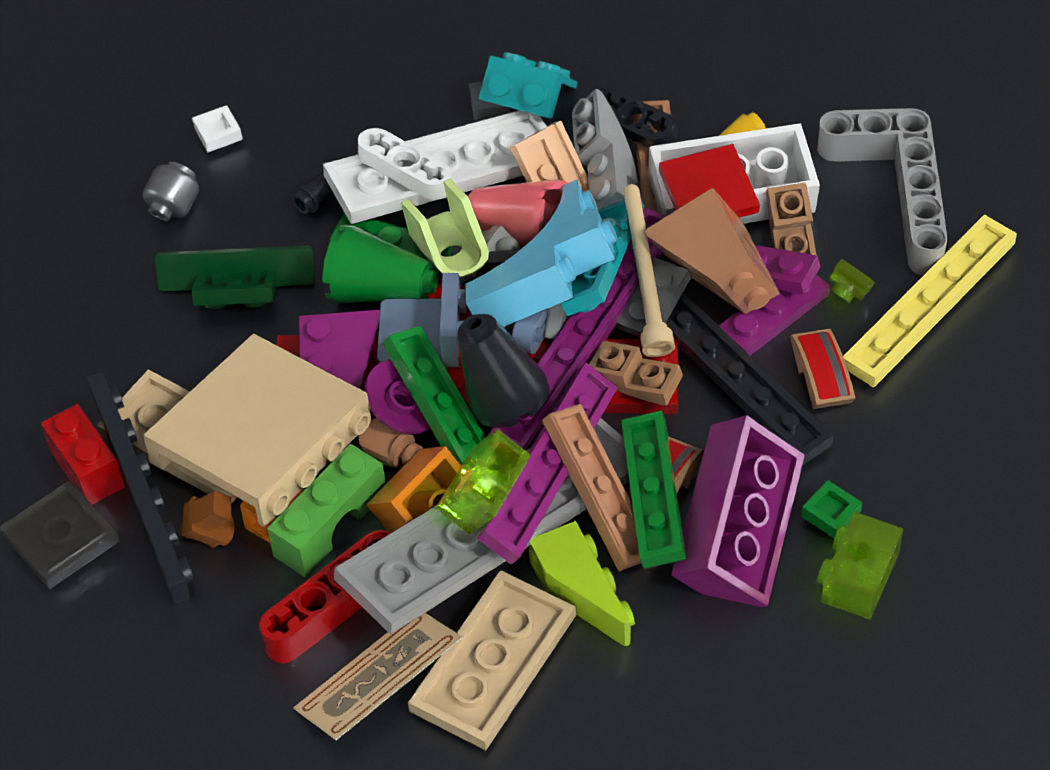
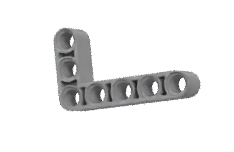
[817,108,947,276]

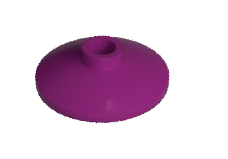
[365,360,430,434]

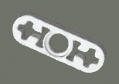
[358,128,451,199]

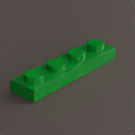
[382,325,501,480]
[621,410,686,569]

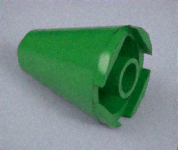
[323,225,439,304]

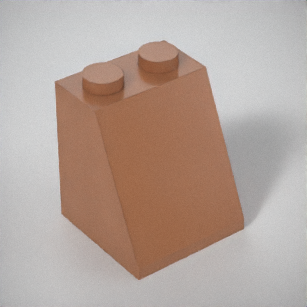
[644,188,780,314]

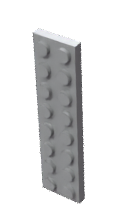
[334,418,629,634]

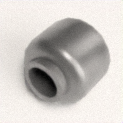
[142,162,199,221]

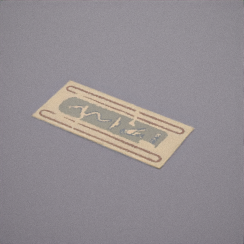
[293,613,463,740]

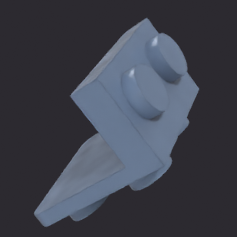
[377,273,468,367]

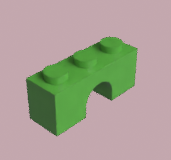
[267,443,386,577]

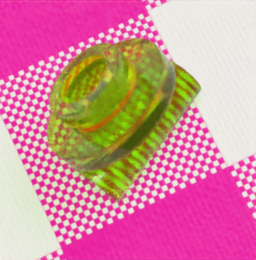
[829,259,875,303]

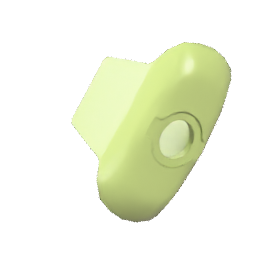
[401,178,489,278]

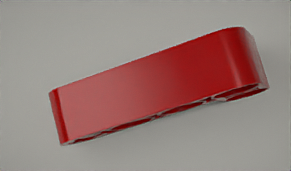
[259,530,391,663]

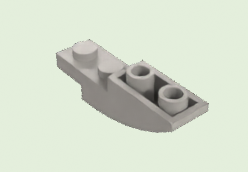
[572,89,638,210]

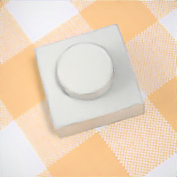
[192,105,243,152]

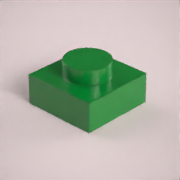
[801,480,862,539]

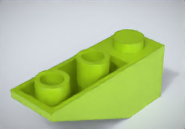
[529,521,635,647]

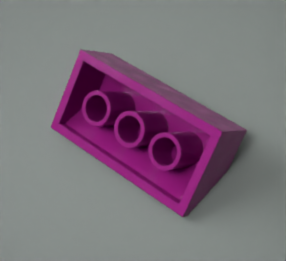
[672,415,805,607]

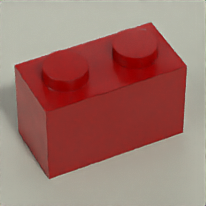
[41,404,125,507]

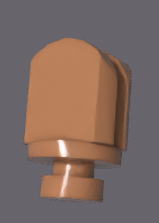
[359,418,423,469]

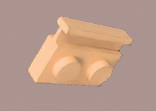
[509,121,589,192]

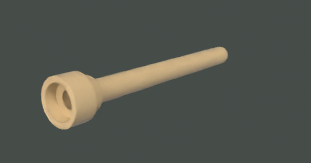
[624,184,675,357]

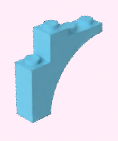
[465,179,618,327]

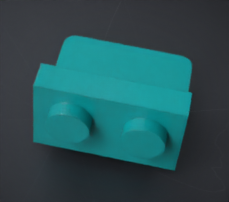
[479,52,578,119]

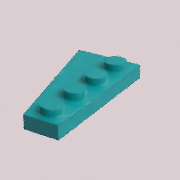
[560,199,644,316]

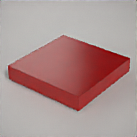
[659,144,760,218]

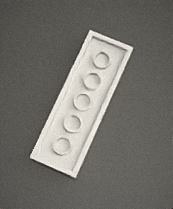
[323,110,547,224]

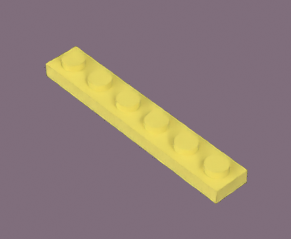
[843,215,1017,388]

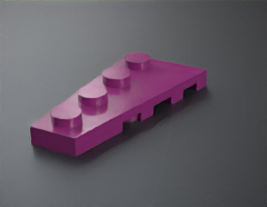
[299,310,381,465]

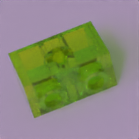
[436,429,531,535]
[817,512,903,620]

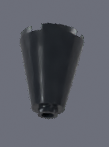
[457,314,550,428]

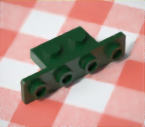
[155,245,315,309]

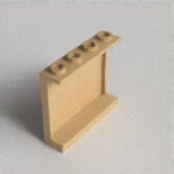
[143,334,371,527]

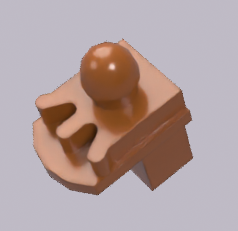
[178,491,235,548]

